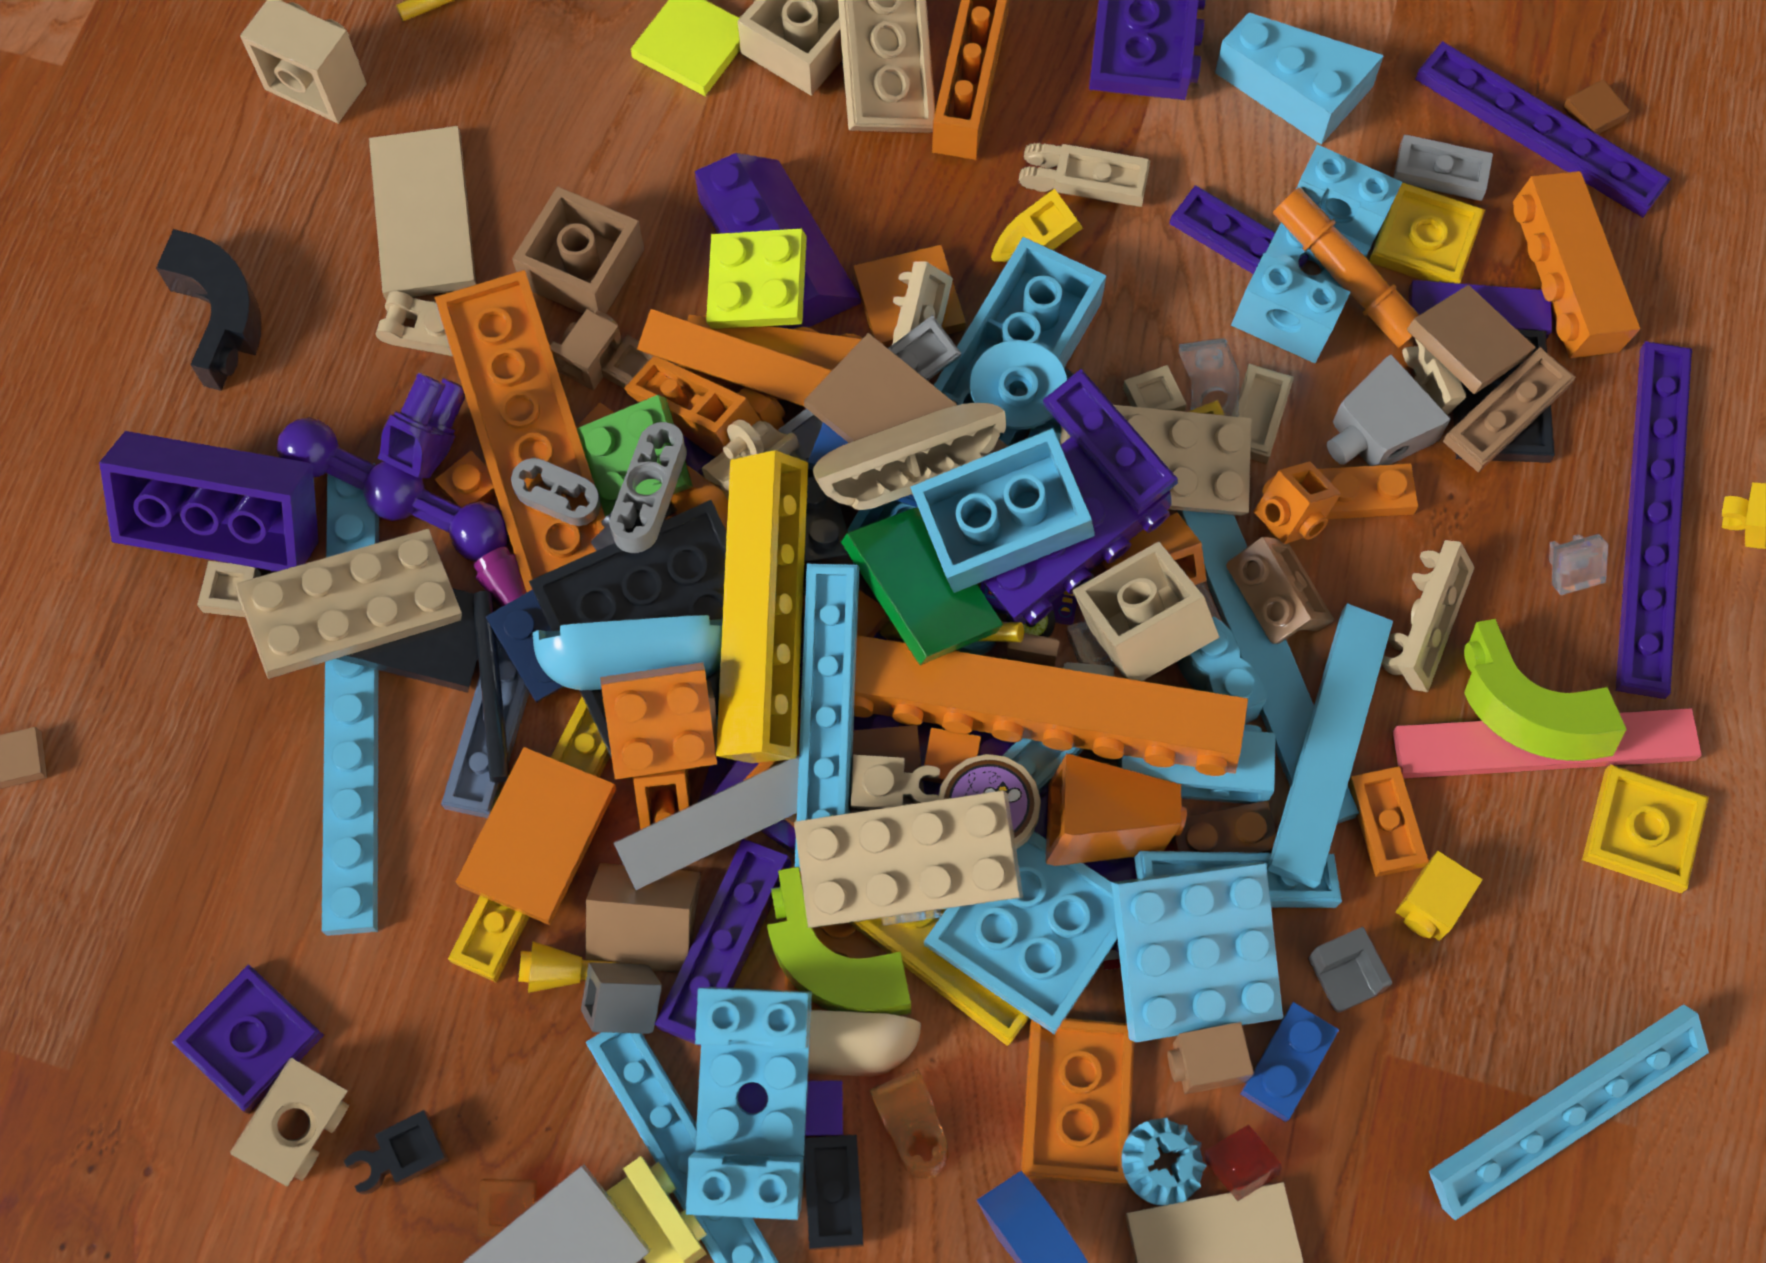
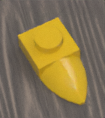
[991,189,1083,262]

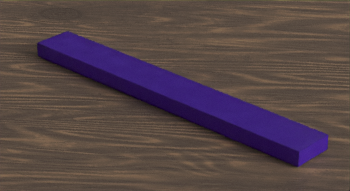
[1615,341,1692,699]

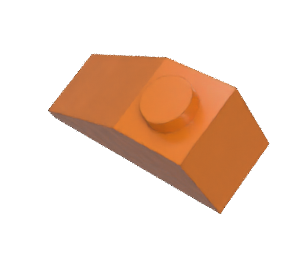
[624,356,761,457]

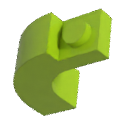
[1464,619,1627,761]
[767,867,911,1016]

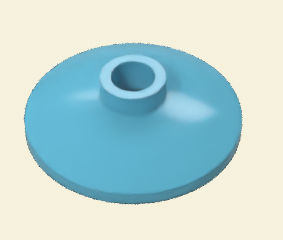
[970,340,1067,430]

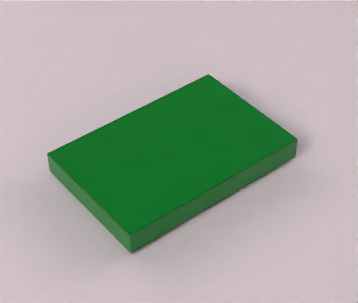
[841,507,1003,665]

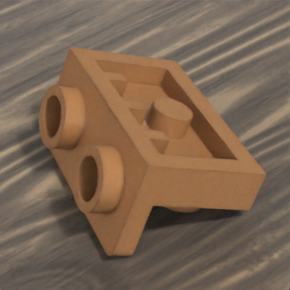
[1226,537,1335,644]

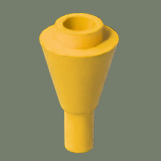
[518,941,616,993]

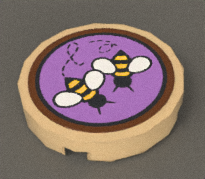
[938,754,1041,849]

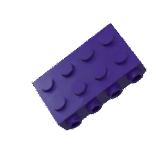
[1089,0,1206,100]
[982,437,1172,625]

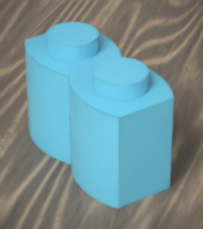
[1177,617,1266,725]

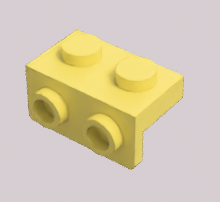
[606,1156,707,1263]

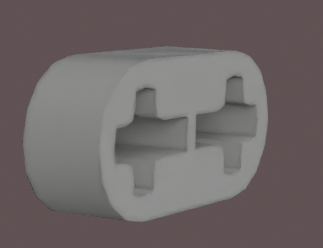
[511,458,601,526]

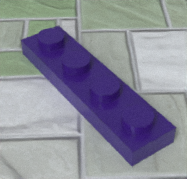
[655,839,792,1047]

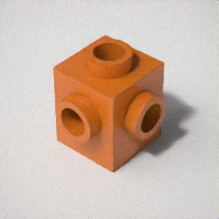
[1253,461,1341,544]

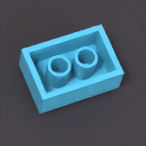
[910,428,1095,593]

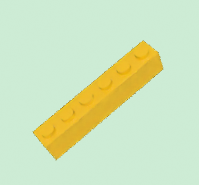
[716,450,808,763]

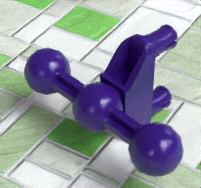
[276,373,509,562]

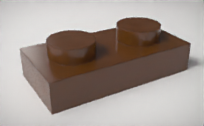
[1172,800,1277,853]

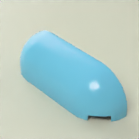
[533,615,723,690]

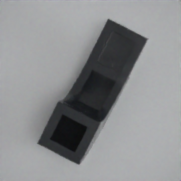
[156,229,262,391]

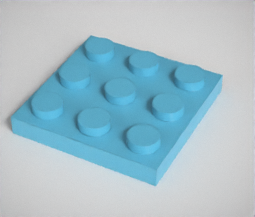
[924,832,1118,1034]
[1111,862,1283,1042]

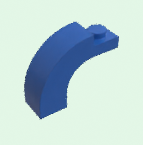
[977,1171,1088,1263]

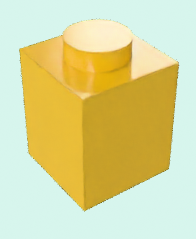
[1395,851,1483,941]

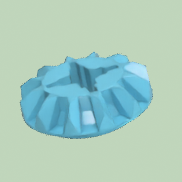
[1122,1117,1207,1206]

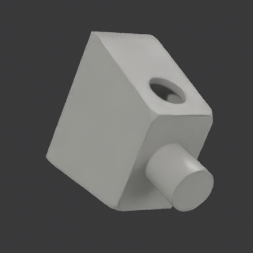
[1327,354,1450,466]

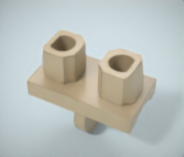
[702,419,800,500]

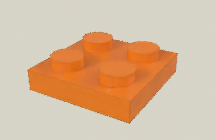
[600,662,717,780]

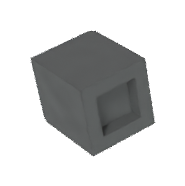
[1308,927,1392,1013]
[581,962,662,1034]

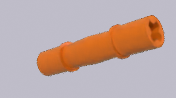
[1272,187,1419,348]

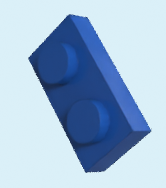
[1240,1002,1339,1122]

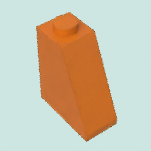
[1046,753,1187,866]

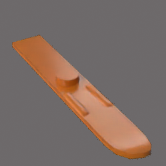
[637,309,832,407]

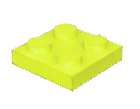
[706,229,807,329]

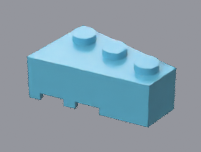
[1215,13,1384,145]

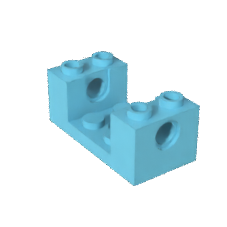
[1231,144,1402,363]
[686,987,812,1220]

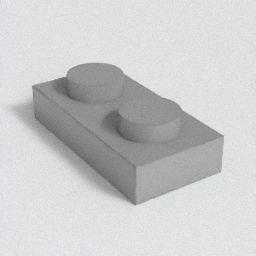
[1393,134,1493,201]

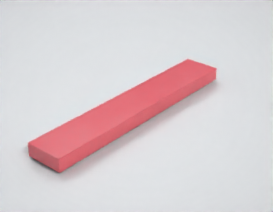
[1393,708,1702,779]

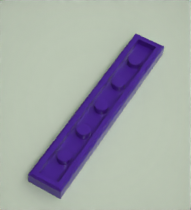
[1415,41,1671,218]

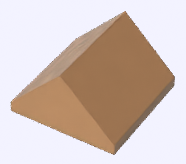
[586,863,701,973]

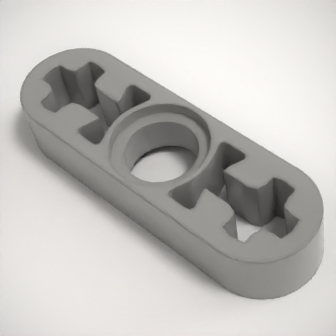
[609,422,687,553]

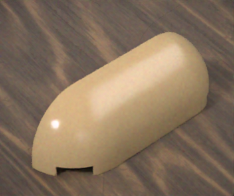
[813,403,1006,510]
[808,1010,921,1076]

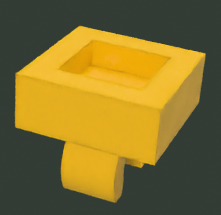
[1722,482,1766,549]

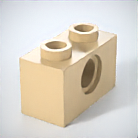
[230,1058,349,1187]

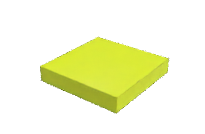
[631,0,741,96]

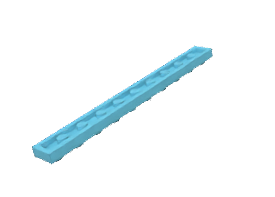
[322,463,379,936]

